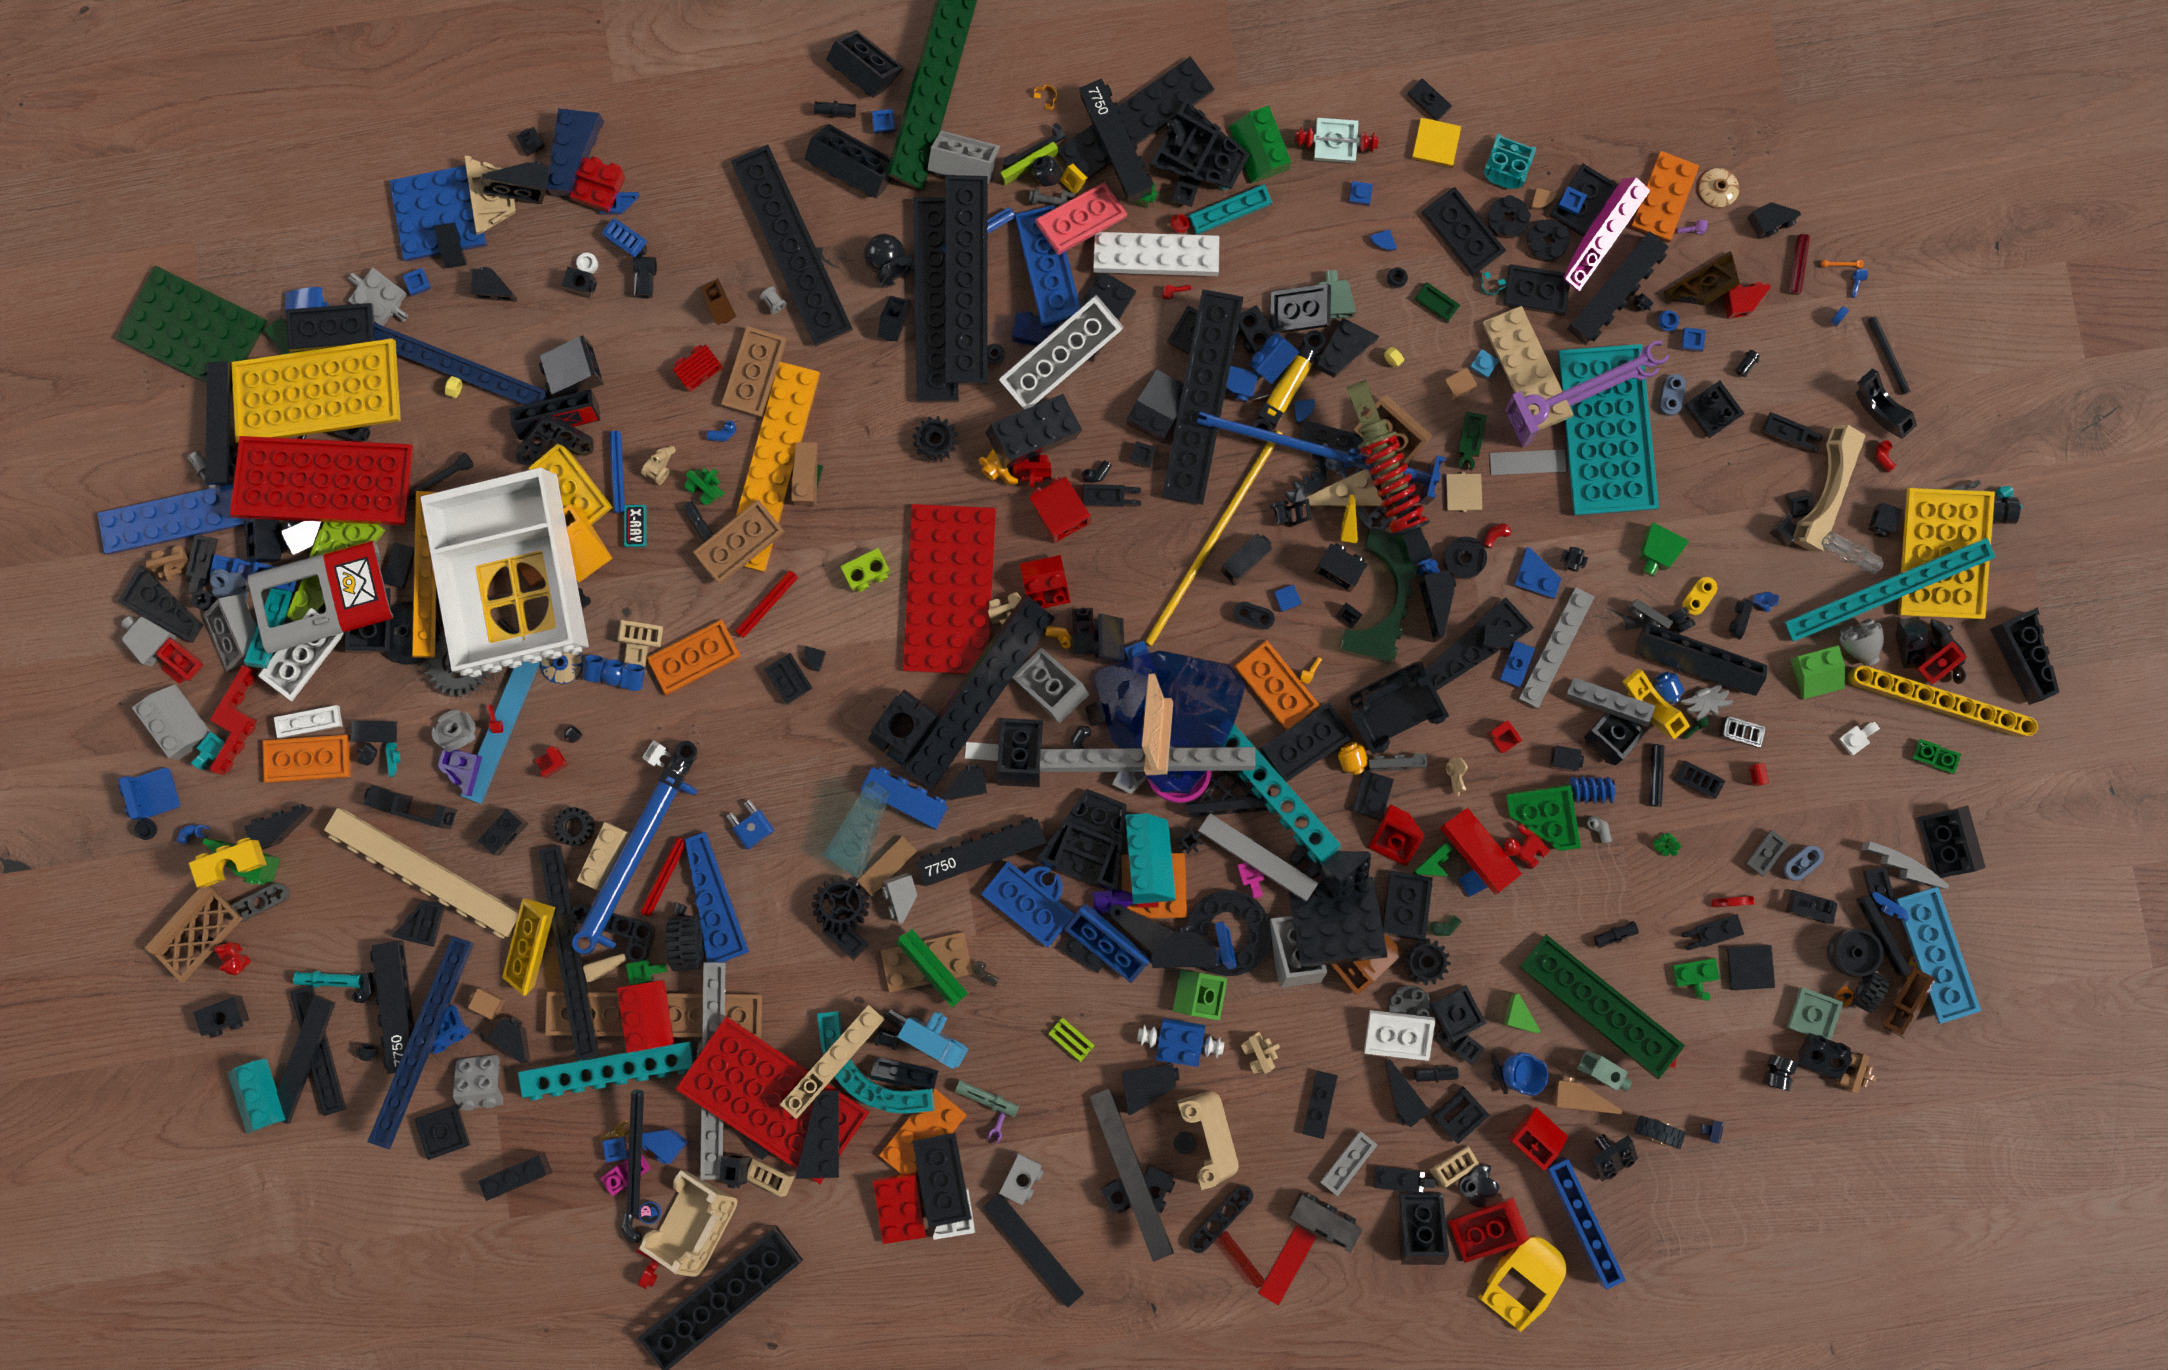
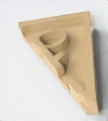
[1303,469,1382,507]

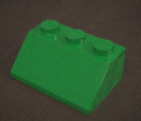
[1229,105,1291,184]

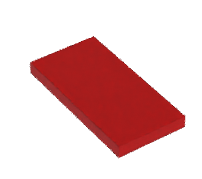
[1440,808,1522,895]

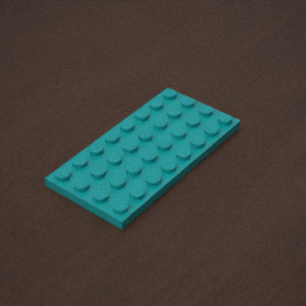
[1557,344,1659,516]

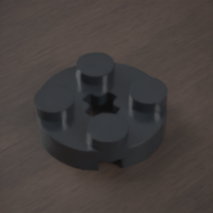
[1488,195,1531,238]
[1527,219,1570,262]
[1444,536,1487,579]

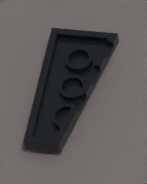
[118,565,204,643]

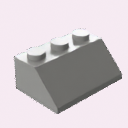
[928,130,1000,184]
[202,594,257,672]
[132,684,210,760]

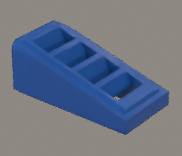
[602,218,648,258]

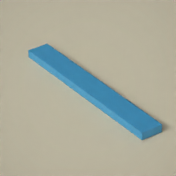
[461,661,541,804]

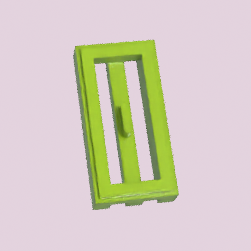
[1048,1017,1095,1062]

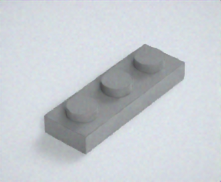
[1320,1131,1377,1196]

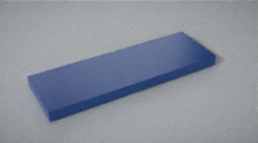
[1014,205,1081,327]

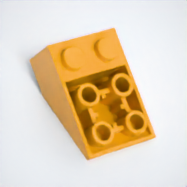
[563,504,613,583]

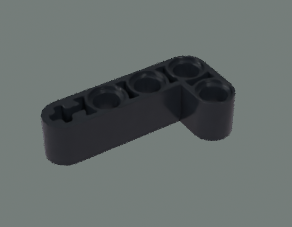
[571,904,656,962]

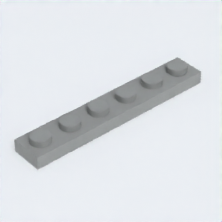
[1518,587,1594,709]

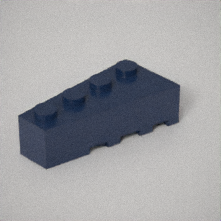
[547,108,605,198]

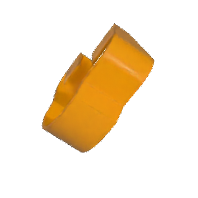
[1034,85,1057,110]

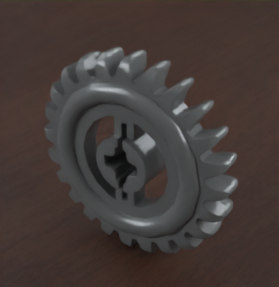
[423,634,490,697]

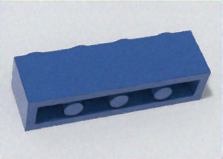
[860,766,949,830]

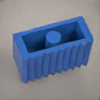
[1249,332,1300,384]

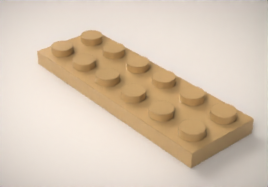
[1483,306,1573,431]

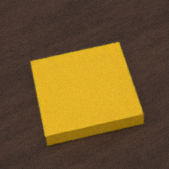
[1412,118,1461,168]

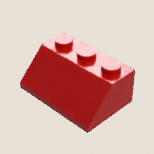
[617,980,674,1053]

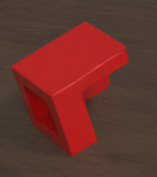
[1487,720,1523,753]
[536,746,568,778]

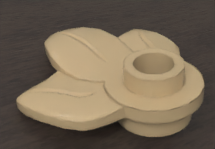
[1446,757,1468,796]

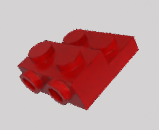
[569,156,625,213]

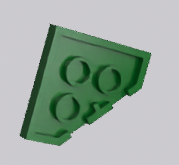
[1506,784,1581,851]

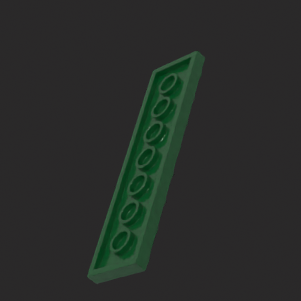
[1519,934,1685,1080]

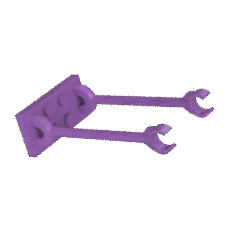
[1505,341,1669,448]

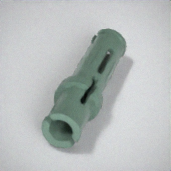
[955,1080,1020,1118]

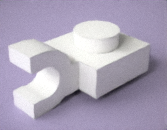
[1838,722,1880,756]

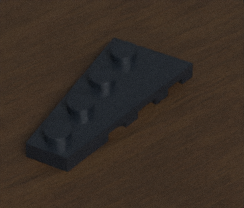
[795,1089,839,1179]

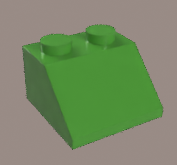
[1790,645,1845,700]
[1173,969,1228,1020]

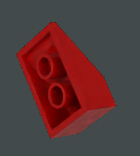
[1448,1197,1530,1263]

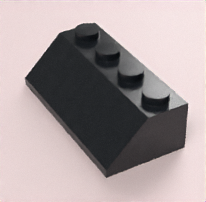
[804,124,892,198]

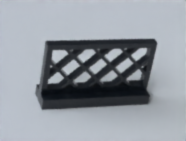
[1186,758,1271,818]

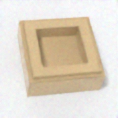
[624,644,649,667]

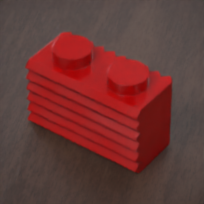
[672,344,723,392]

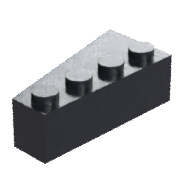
[1990,607,2060,705]

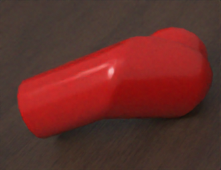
[1482,523,1512,549]

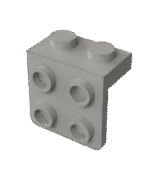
[453,1055,503,1111]

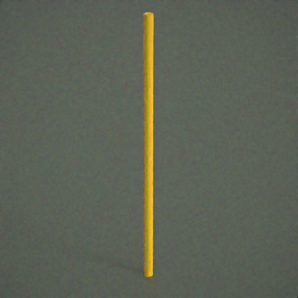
[1145,430,1282,646]

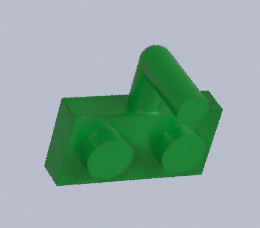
[1672,958,1720,1001]

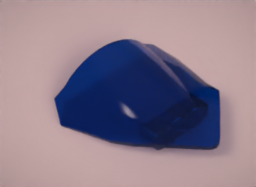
[1095,650,1246,794]

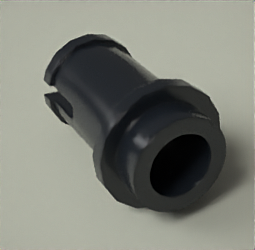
[1735,349,1760,378]

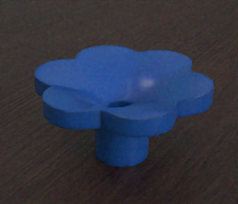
[1753,592,1779,612]

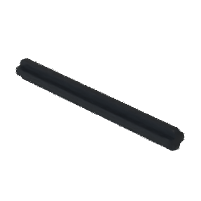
[626,1090,644,1216]

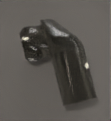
[972,961,999,987]

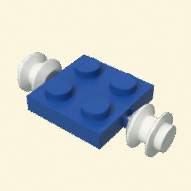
[1137,1018,1224,1067]

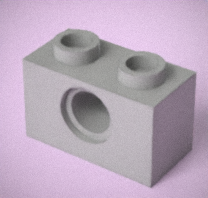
[999,1152,1044,1205]

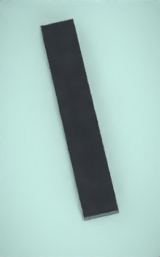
[205,361,231,485]
[290,986,347,1116]
[277,995,336,1124]
[983,1193,1084,1308]

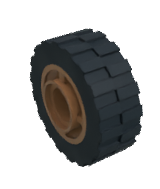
[1634,1115,1686,1149]

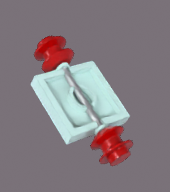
[1294,118,1378,163]

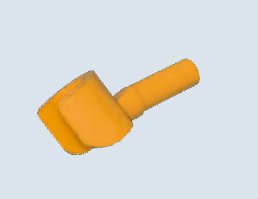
[1300,657,1322,684]

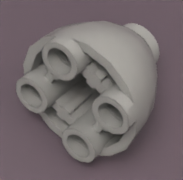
[1839,619,1884,666]

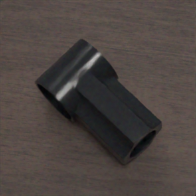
[633,256,657,299]

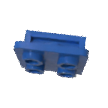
[119,768,181,820]

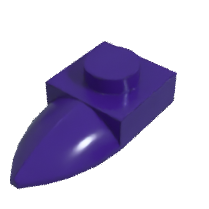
[1092,890,1133,914]

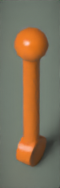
[1821,260,1864,269]

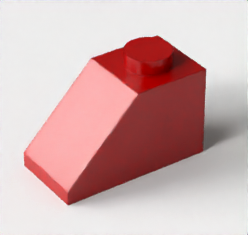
[1917,641,1967,686]

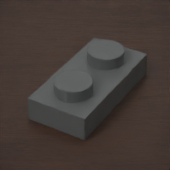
[1628,599,1673,629]
[1745,830,1789,877]

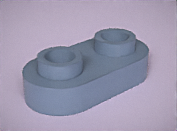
[1659,374,1686,416]
[1783,846,1824,881]

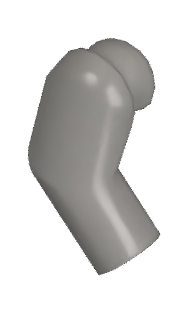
[1587,816,1612,843]

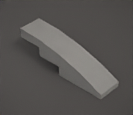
[1861,841,1949,889]

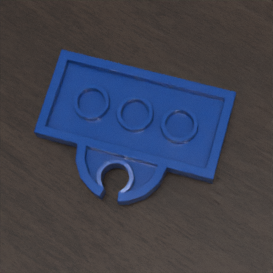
[981,861,1075,948]

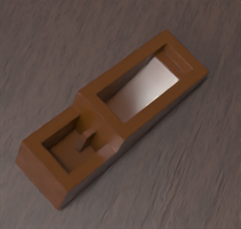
[1883,968,1935,1039]

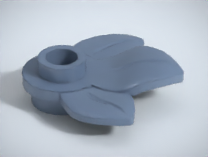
[210,569,248,601]

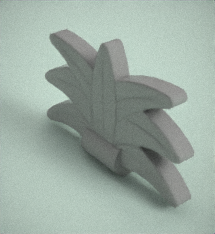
[1680,683,1733,720]

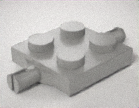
[348,268,409,326]

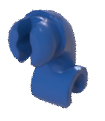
[177,825,211,844]

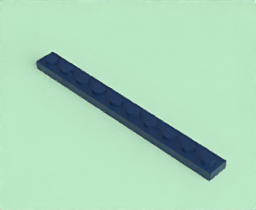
[374,323,548,405]
[367,936,474,1150]

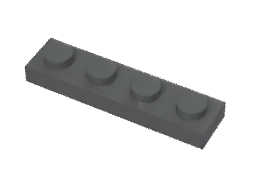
[1566,678,1656,727]

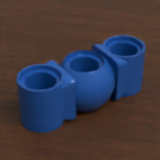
[582,655,645,691]

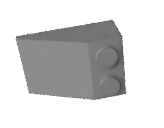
[1012,648,1089,724]
[1270,916,1327,988]

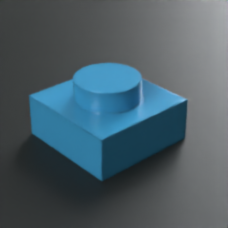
[1470,349,1499,379]

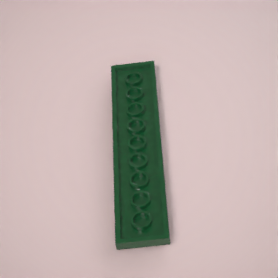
[886,0,977,191]

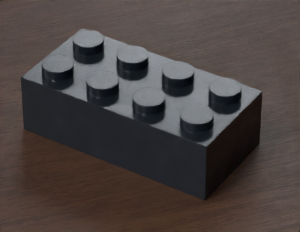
[985,394,1082,469]

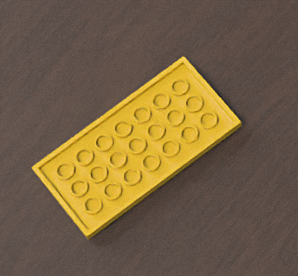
[231,338,401,444]

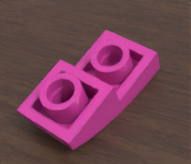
[600,1155,651,1196]

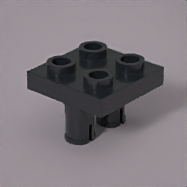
[1684,380,1745,439]

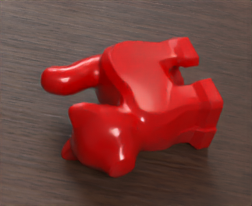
[1504,824,1550,869]
[214,942,251,976]

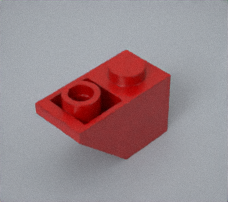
[1723,282,1771,319]

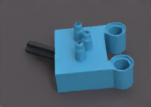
[884,1009,969,1069]

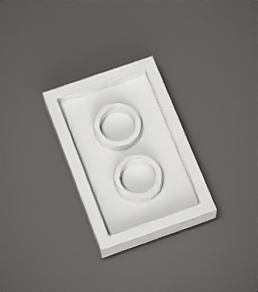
[1364,1010,1435,1061]

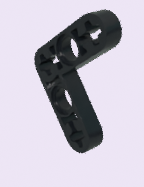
[516,415,594,465]

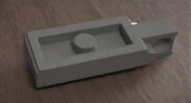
[1367,753,1427,772]

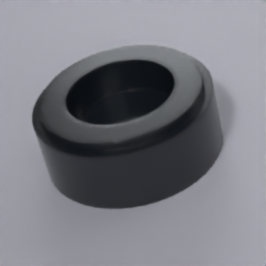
[1174,1131,1195,1154]

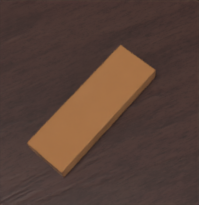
[858,836,918,896]

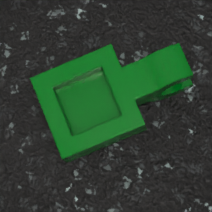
[626,960,667,985]

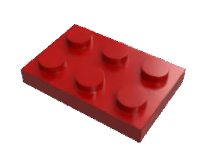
[873,1173,926,1244]

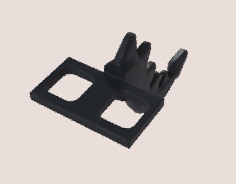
[1285,454,1326,527]

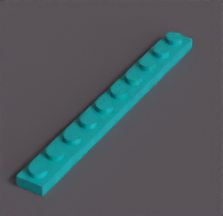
[1784,538,1996,642]

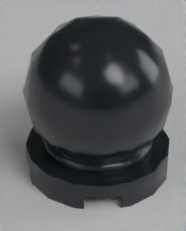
[863,233,915,288]

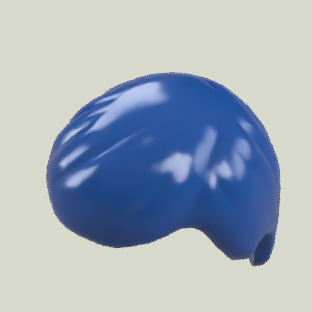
[1503,1052,1548,1096]

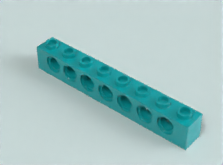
[1210,718,1342,865]
[518,1041,696,1101]

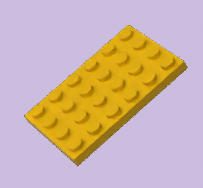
[1898,488,1995,619]

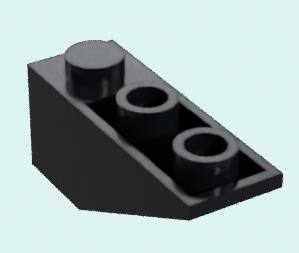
[244,804,314,850]

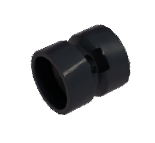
[1993,497,2021,524]
[1762,1054,1798,1092]

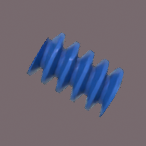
[1569,777,1616,804]

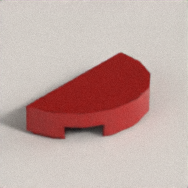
[1712,896,1755,907]

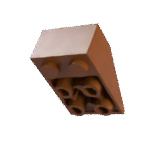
[1329,935,1403,995]

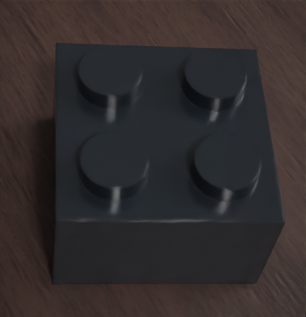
[1314,543,1368,592]

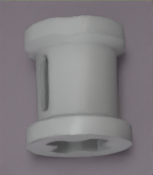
[760,286,787,315]

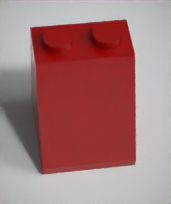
[1029,476,1091,544]

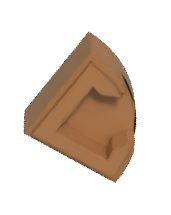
[1531,188,1557,210]

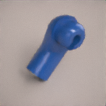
[707,420,737,442]

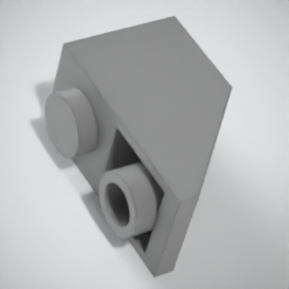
[882,873,917,924]

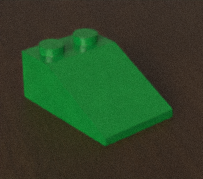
[203,838,280,885]

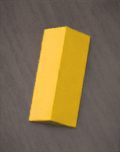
[502,899,555,996]

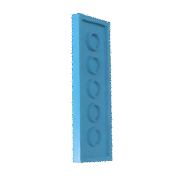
[1895,887,1981,1024]

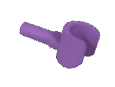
[1677,220,1708,235]
[987,1113,1006,1145]

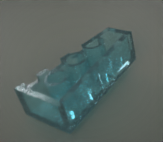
[823,781,890,879]

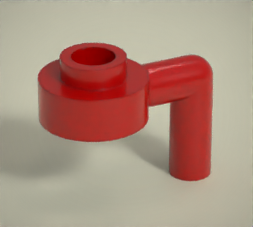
[636,1245,659,1290]

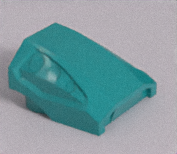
[1483,134,1536,189]

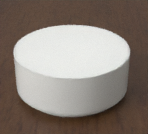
[576,252,598,274]

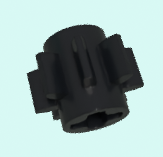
[1560,547,1588,572]
[1176,828,1203,854]

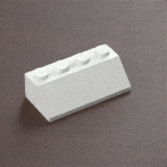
[258,608,345,701]

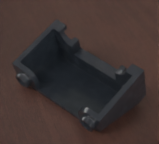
[1346,661,1450,755]

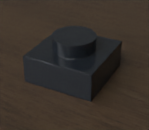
[1130,441,1156,468]

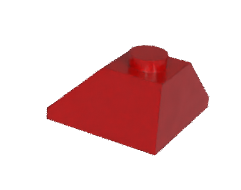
[1368,804,1425,867]

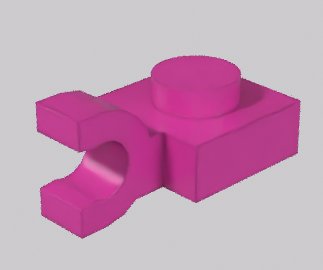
[1237,863,1264,899]

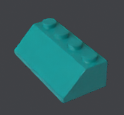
[1125,813,1176,904]

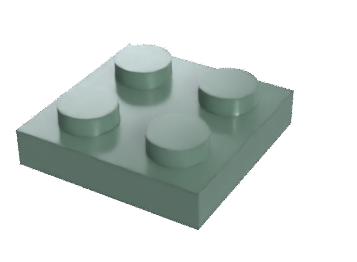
[1787,987,1843,1040]

